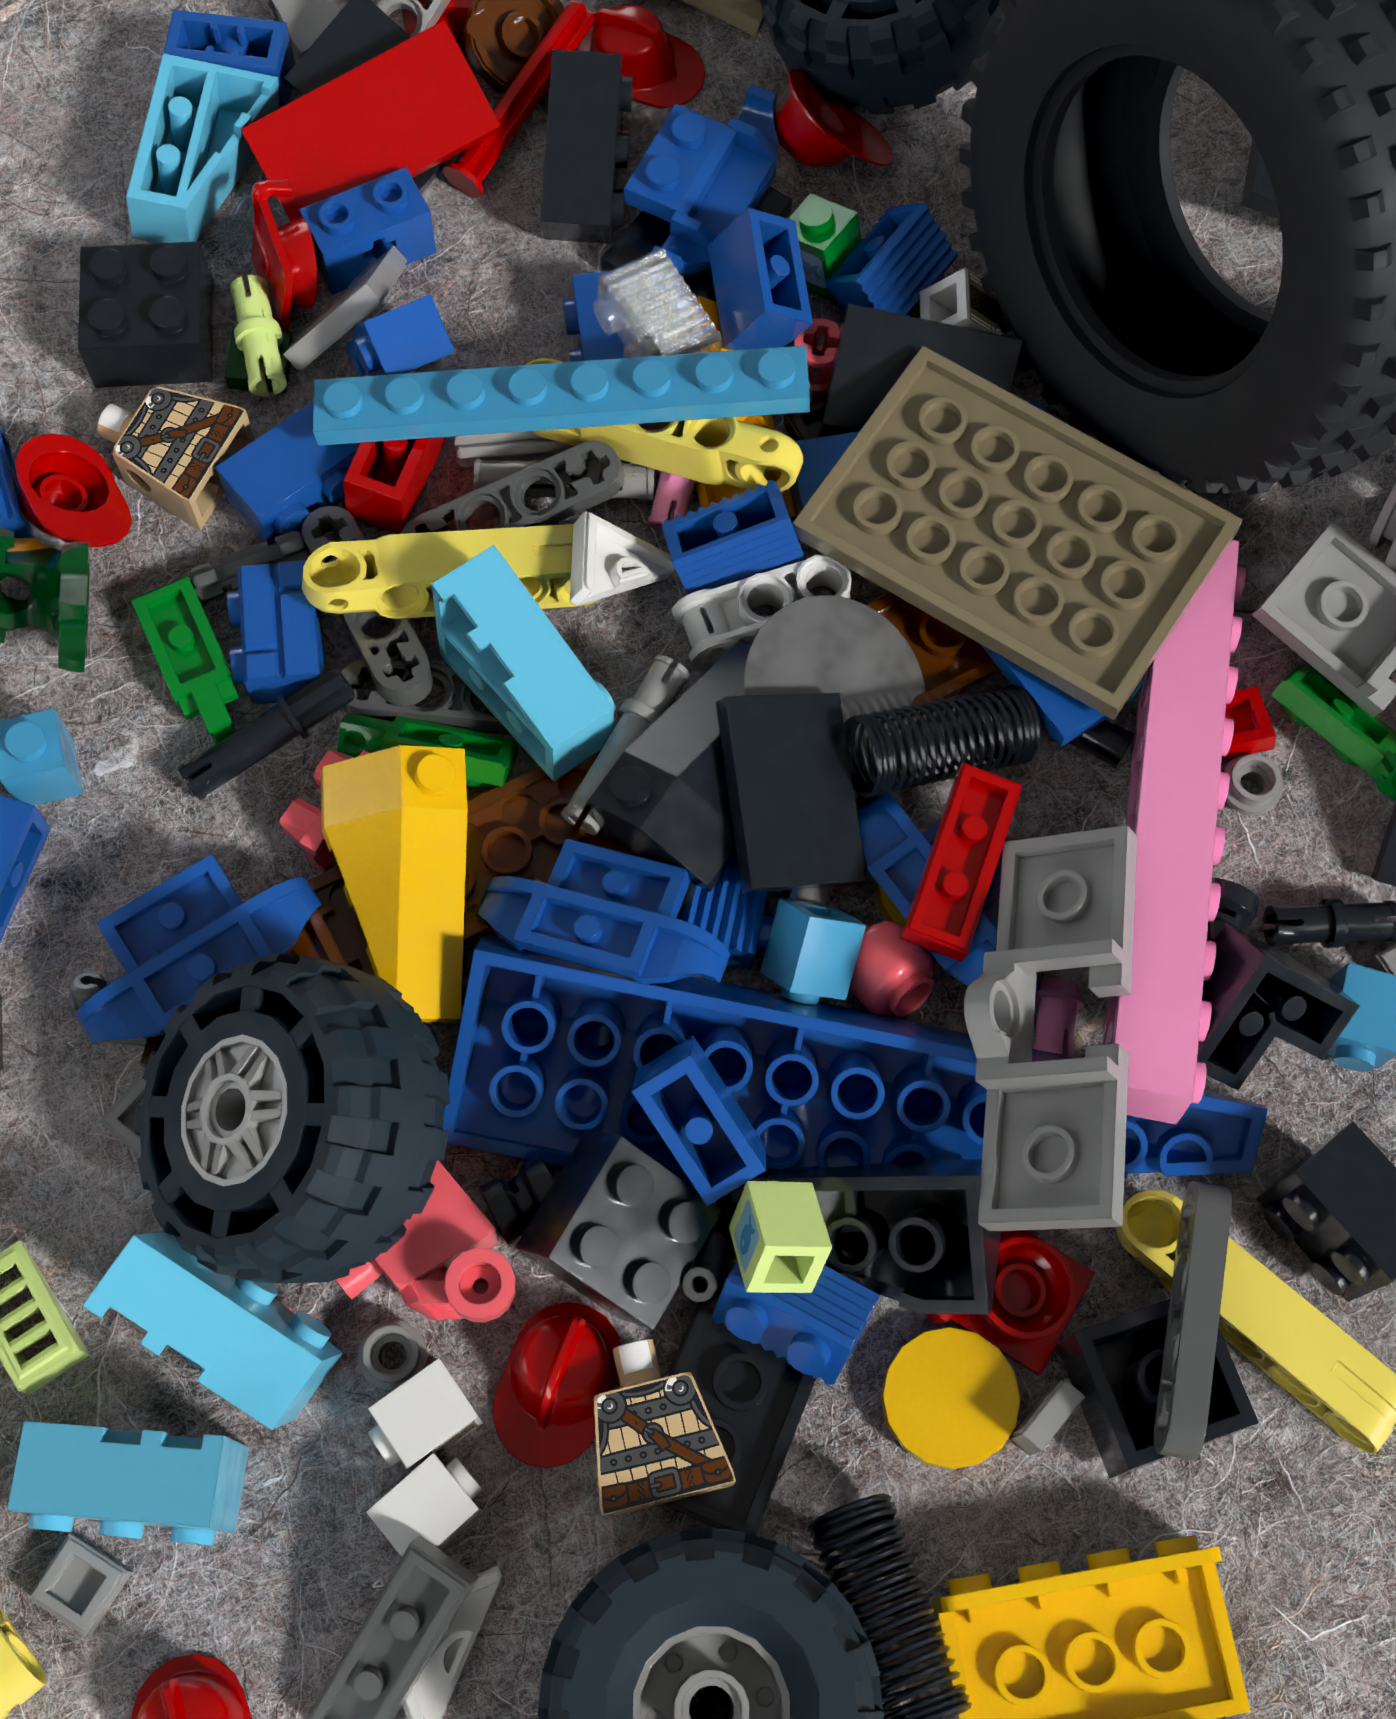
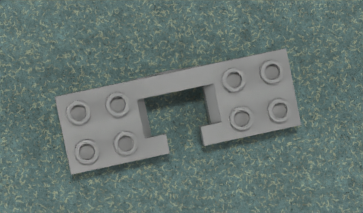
[1252,521,1396,717]
[964,825,1137,1231]

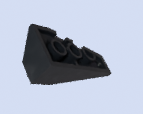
[588,639,752,892]
[717,1159,1001,1314]

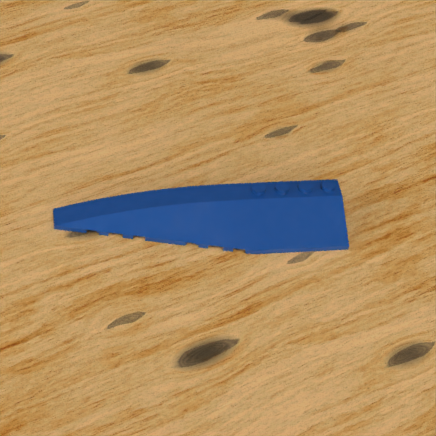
[443,935,1268,1190]

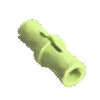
[230,275,287,397]

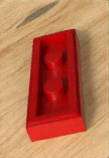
[900,762,1023,962]

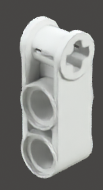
[672,554,852,669]

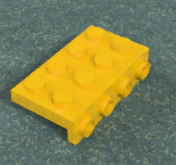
[932,1535,1251,1719]

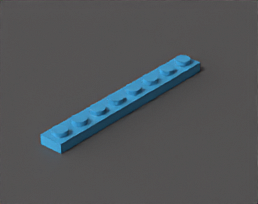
[313,345,810,446]

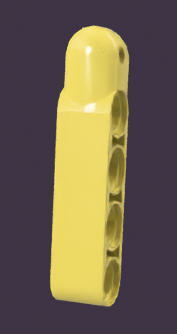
[525,358,803,492]
[302,524,600,619]
[1115,1189,1396,1454]

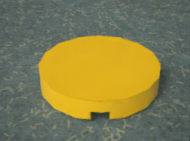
[880,1327,1021,1470]

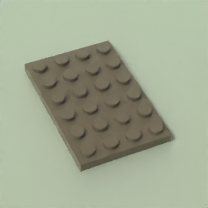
[792,346,1243,720]

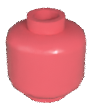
[848,921,934,1017]

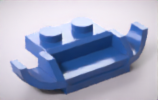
[624,84,779,275]
[858,792,1040,991]
[475,839,731,984]
[76,853,322,1045]

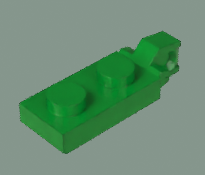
[130,576,239,744]
[1271,662,1396,801]
[337,712,518,788]

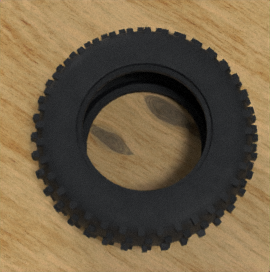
[959,0,1396,495]

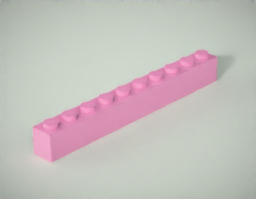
[1102,540,1246,1125]

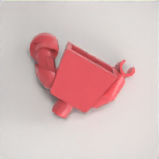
[335,1160,516,1322]

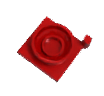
[251,180,317,331]
[926,1230,1095,1376]

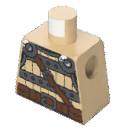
[97,386,255,531]
[594,1339,736,1519]

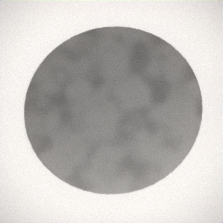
[744,595,926,792]

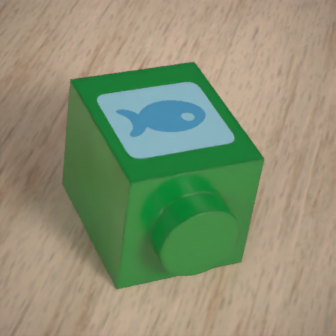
[788,193,862,301]

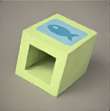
[729,1181,832,1293]

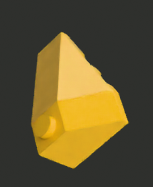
[321,745,468,1023]

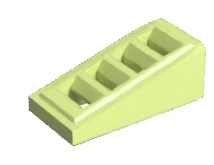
[0,1240,91,1395]

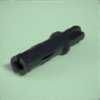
[178,669,355,801]

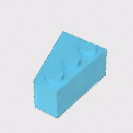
[126,53,280,243]
[432,545,616,781]
[82,1231,343,1430]
[7,1421,249,1546]

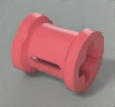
[794,318,840,396]

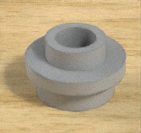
[1223,754,1284,816]
[358,1320,428,1392]

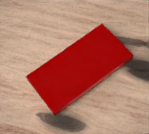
[241,20,501,222]

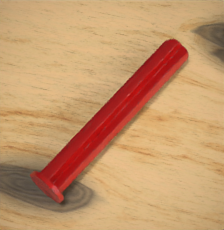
[443,0,595,198]

